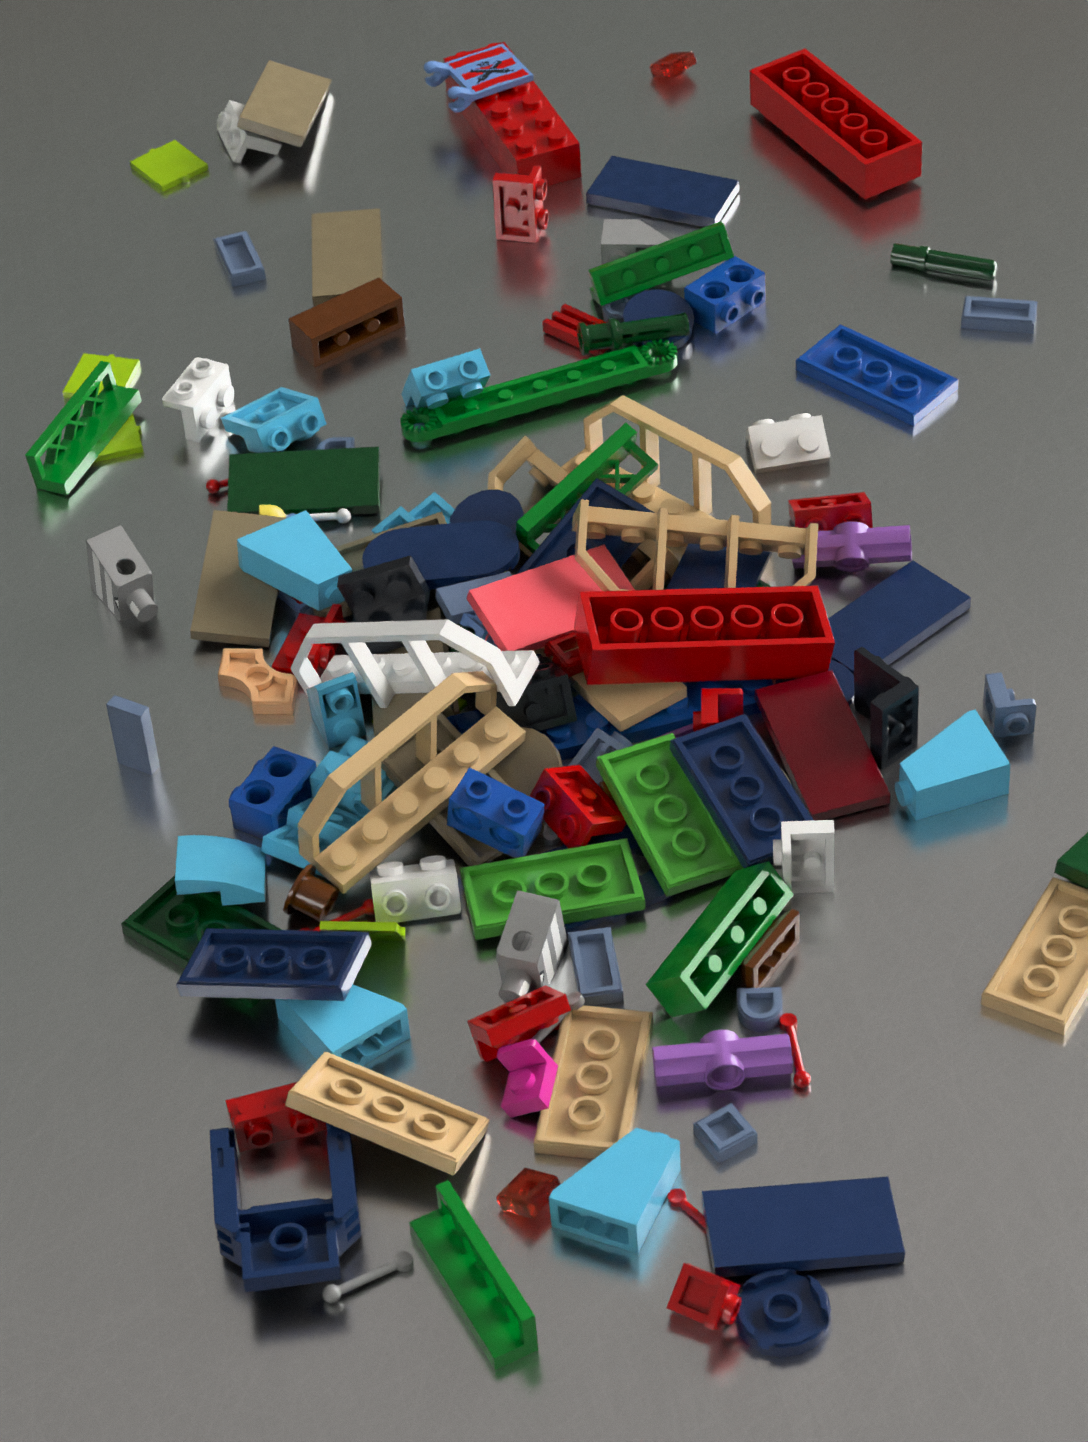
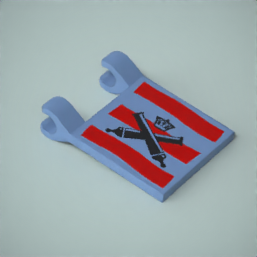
[424,43,534,113]

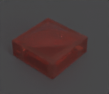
[650,52,697,78]
[495,1167,561,1219]

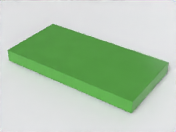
[596,733,743,897]
[459,838,646,940]

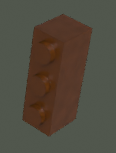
[288,277,405,368]

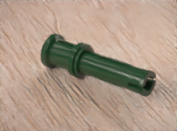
[577,312,690,356]

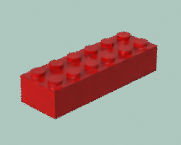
[443,42,582,187]
[750,48,922,199]
[574,585,835,685]

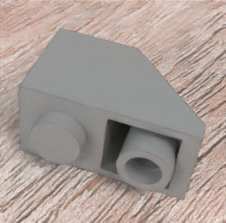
[601,219,670,265]

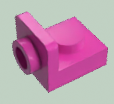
[497,1039,558,1118]

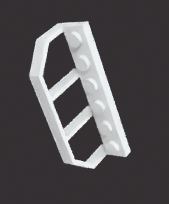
[290,619,540,708]

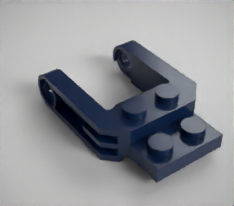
[210,1123,361,1292]

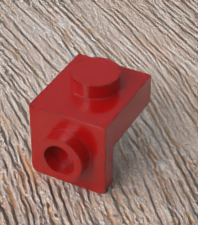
[693,688,743,732]
[666,1263,742,1331]

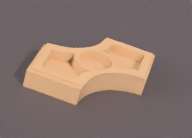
[218,648,298,715]

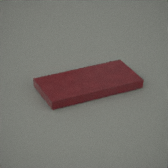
[754,670,891,821]

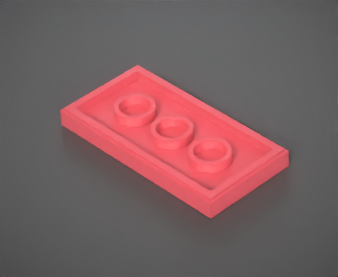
[466,544,635,651]

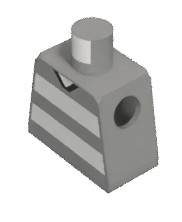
[86,525,158,622]
[496,890,568,1003]

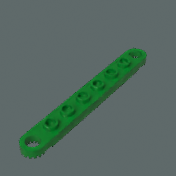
[400,339,678,442]

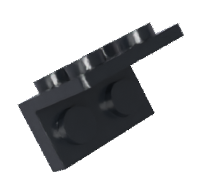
[337,555,430,655]
[854,647,919,770]
[496,654,577,731]

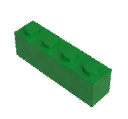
[645,862,794,1018]

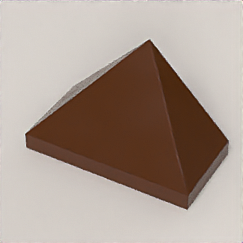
[738,909,800,988]

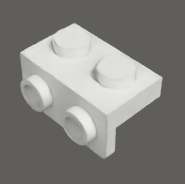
[216,100,282,163]
[162,357,234,442]
[744,413,831,474]
[773,820,835,911]
[369,855,461,923]

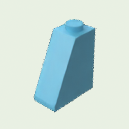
[237,510,352,611]
[895,709,1010,821]
[275,984,411,1066]
[549,1127,681,1254]

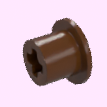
[283,864,339,923]

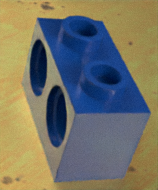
[684,256,766,334]
[229,746,317,839]
[447,767,545,858]

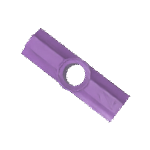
[792,522,912,572]
[652,1030,793,1091]

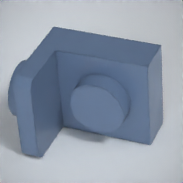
[983,672,1037,738]
[568,728,633,788]

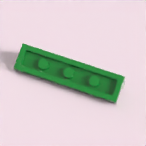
[588,221,734,306]
[25,361,142,495]
[516,423,658,553]
[409,1180,538,1370]

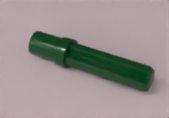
[890,243,997,280]

